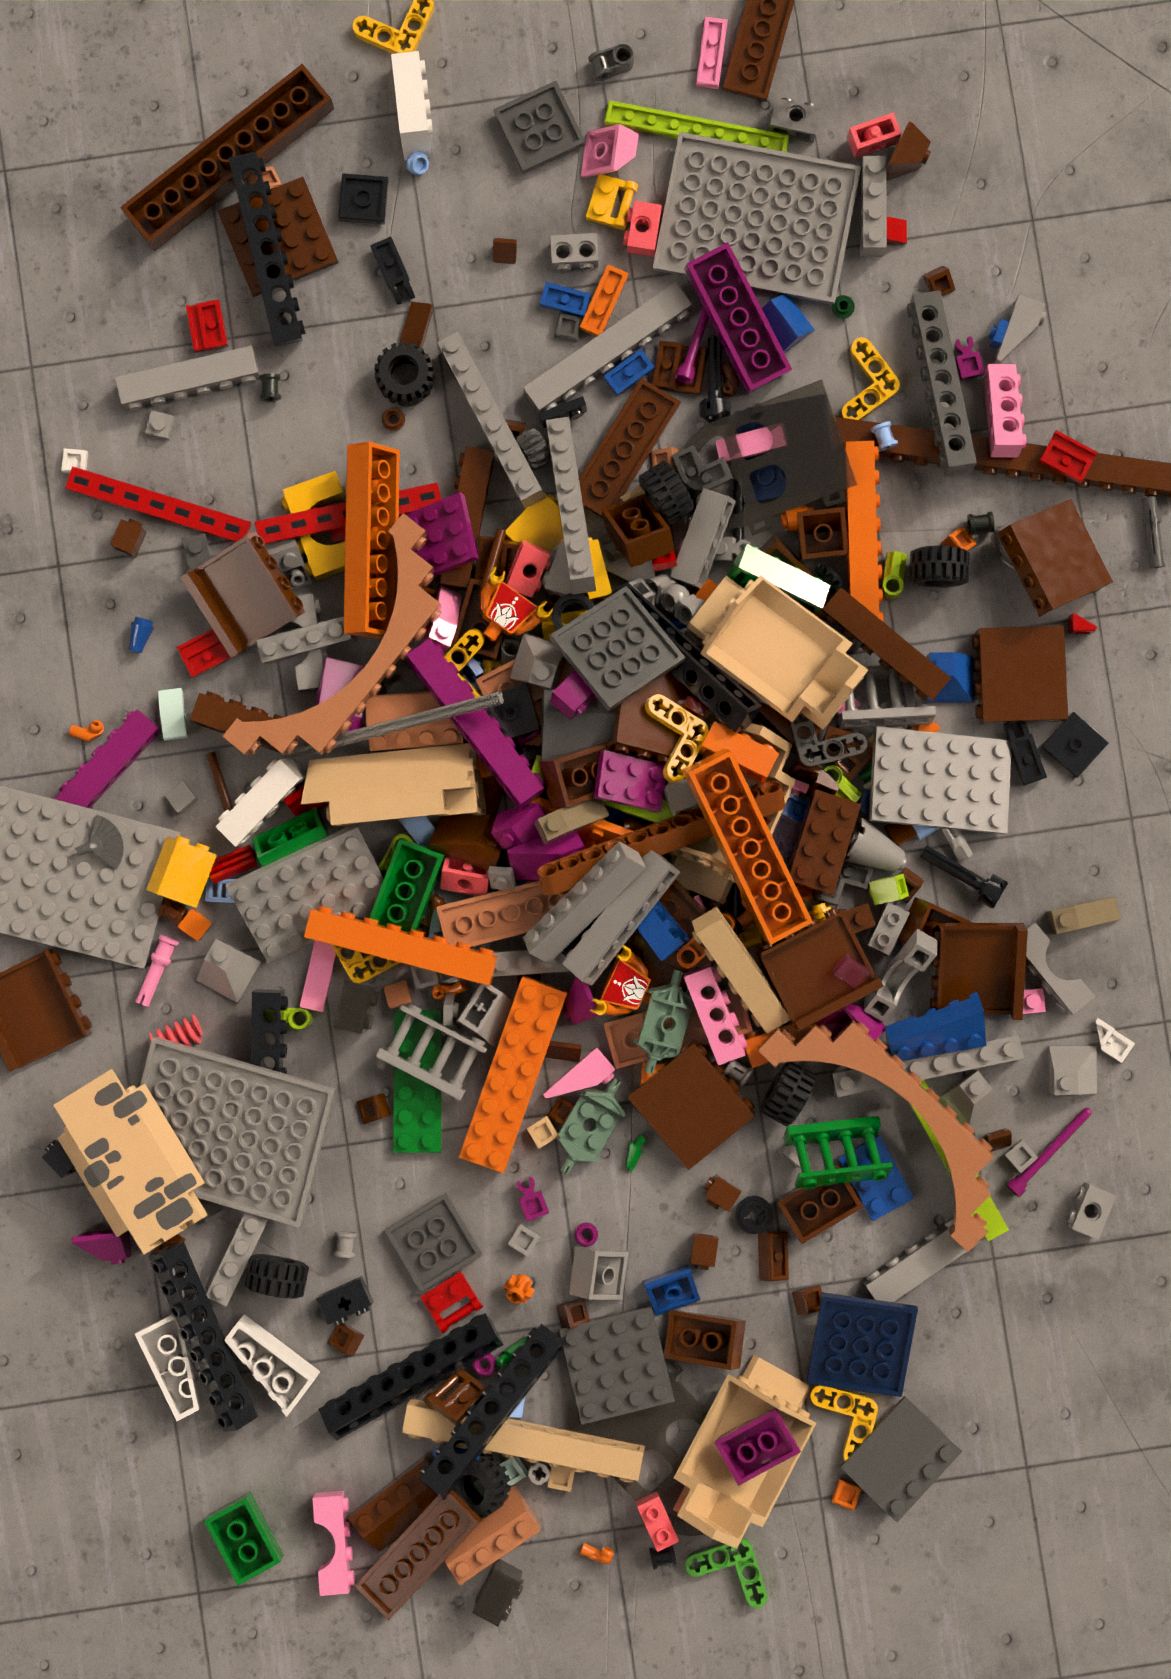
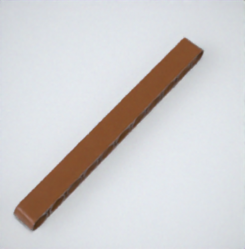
[537,781,786,895]

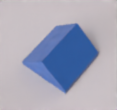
[762,294,815,353]
[644,1265,701,1316]

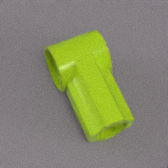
[881,551,907,601]
[823,765,862,802]
[265,1007,313,1030]

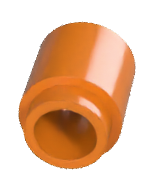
[781,505,814,532]

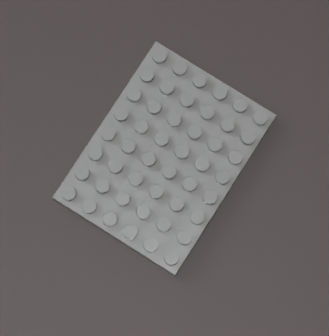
[652,132,861,304]
[0,785,181,969]
[140,1036,336,1228]

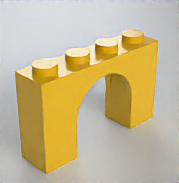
[281,471,345,581]

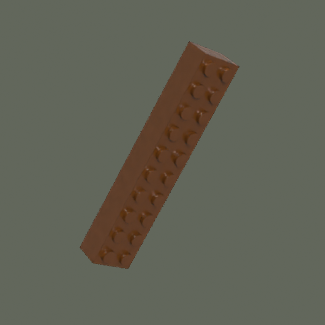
[120,64,334,251]

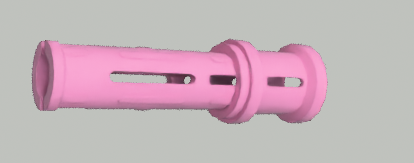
[135,934,179,1007]

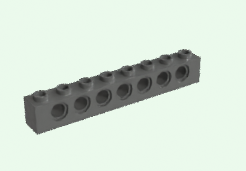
[907,290,977,476]

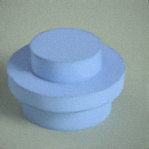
[406,151,429,175]

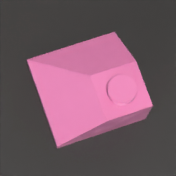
[581,124,639,178]

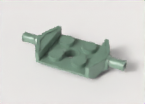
[633,969,694,1074]
[556,1077,626,1174]

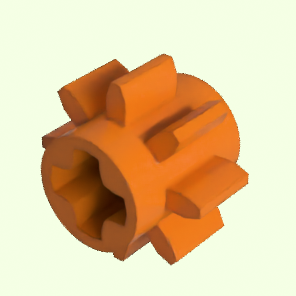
[503,1274,535,1304]

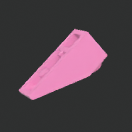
[420,585,462,652]
[543,1047,615,1098]

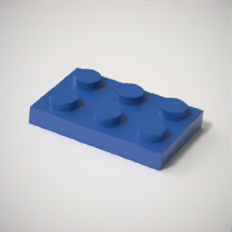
[838,1135,914,1221]

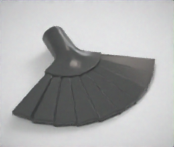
[76,815,124,870]

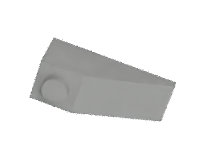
[993,295,1046,364]

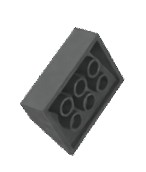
[541,689,636,761]
[840,1396,962,1522]

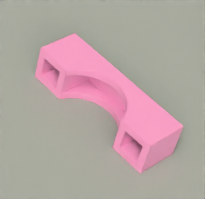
[313,1491,355,1596]

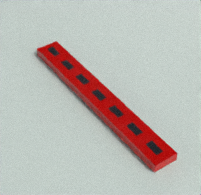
[65,466,252,542]
[254,482,442,545]

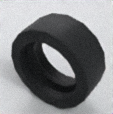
[552,593,595,630]

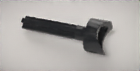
[699,335,731,426]
[920,846,1008,909]

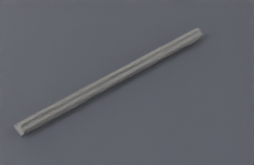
[286,691,504,760]

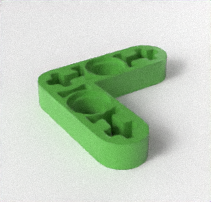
[685,1537,768,1608]

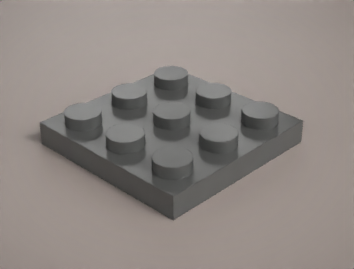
[493,81,586,174]
[384,1193,482,1292]

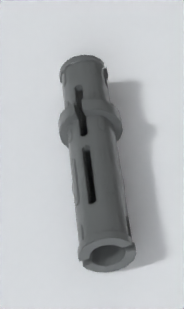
[1142,496,1165,569]

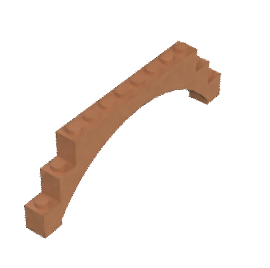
[222,513,442,757]
[758,1020,994,1252]

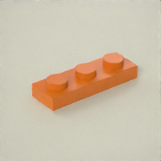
[580,264,629,337]

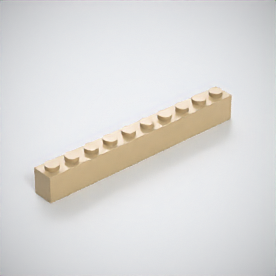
[402,1399,645,1482]

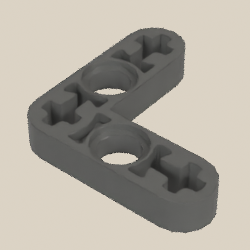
[789,713,867,767]

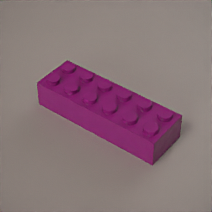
[684,242,792,394]

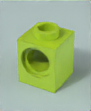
[869,874,909,905]

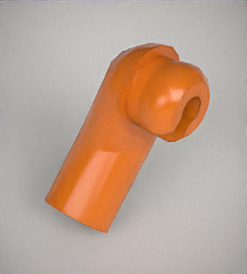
[69,720,104,742]

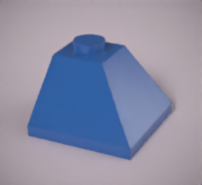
[926,652,974,703]

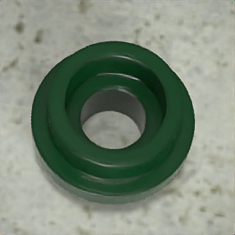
[831,295,855,319]

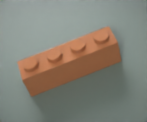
[366,691,465,751]
[445,1484,541,1585]

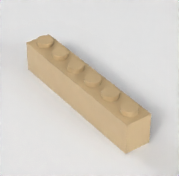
[692,907,790,1033]

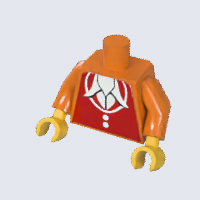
[480,567,553,642]
[590,945,651,1016]

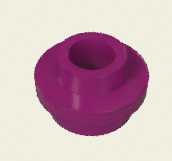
[574,1222,598,1247]
[472,1353,496,1376]

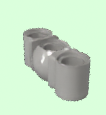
[645,573,705,625]

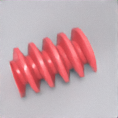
[149,1014,203,1047]

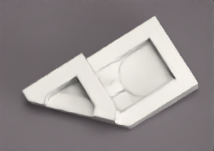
[1096,1018,1135,1064]

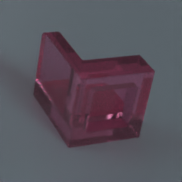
[832,952,872,988]

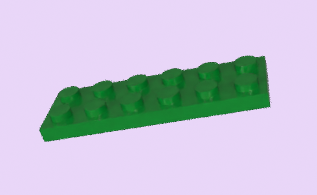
[393,1010,442,1153]

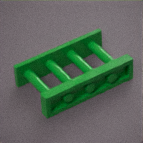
[783,1116,893,1190]

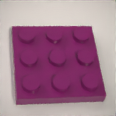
[405,492,479,577]

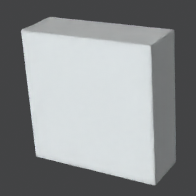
[61,448,88,473]

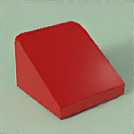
[887,217,907,244]
[1068,613,1097,635]

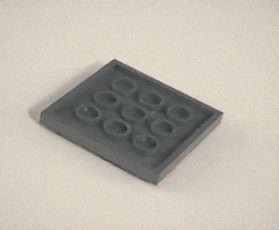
[550,586,685,712]
[559,1306,675,1425]

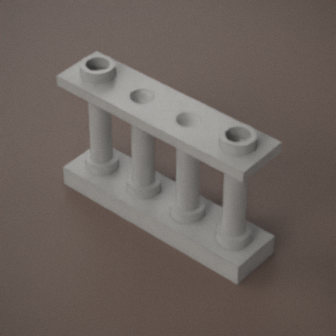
[838,665,936,729]
[376,1003,488,1100]

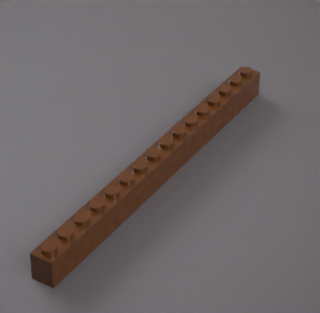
[830,416,1171,500]

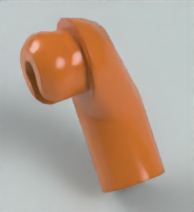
[431,980,468,1000]
[579,1543,614,1564]

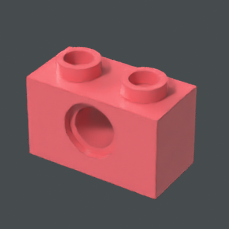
[847,112,901,159]
[623,201,662,257]
[505,540,551,598]
[440,855,490,896]
[635,1491,679,1552]

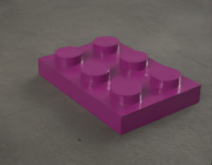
[594,750,665,813]

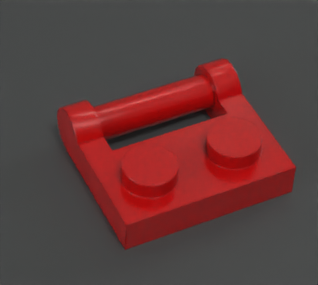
[420,1271,483,1333]

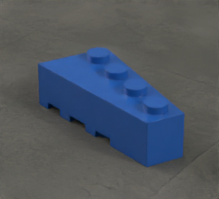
[637,900,691,961]
[885,992,986,1061]

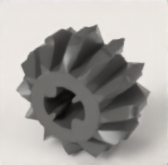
[517,428,552,470]

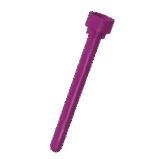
[675,308,709,384]
[1005,1108,1092,1198]

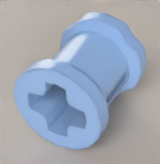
[871,421,898,452]

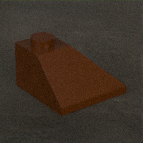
[886,121,932,181]

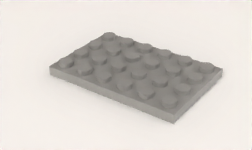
[869,726,1011,834]
[226,823,384,963]

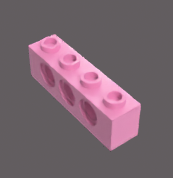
[983,364,1026,458]
[684,963,748,1065]

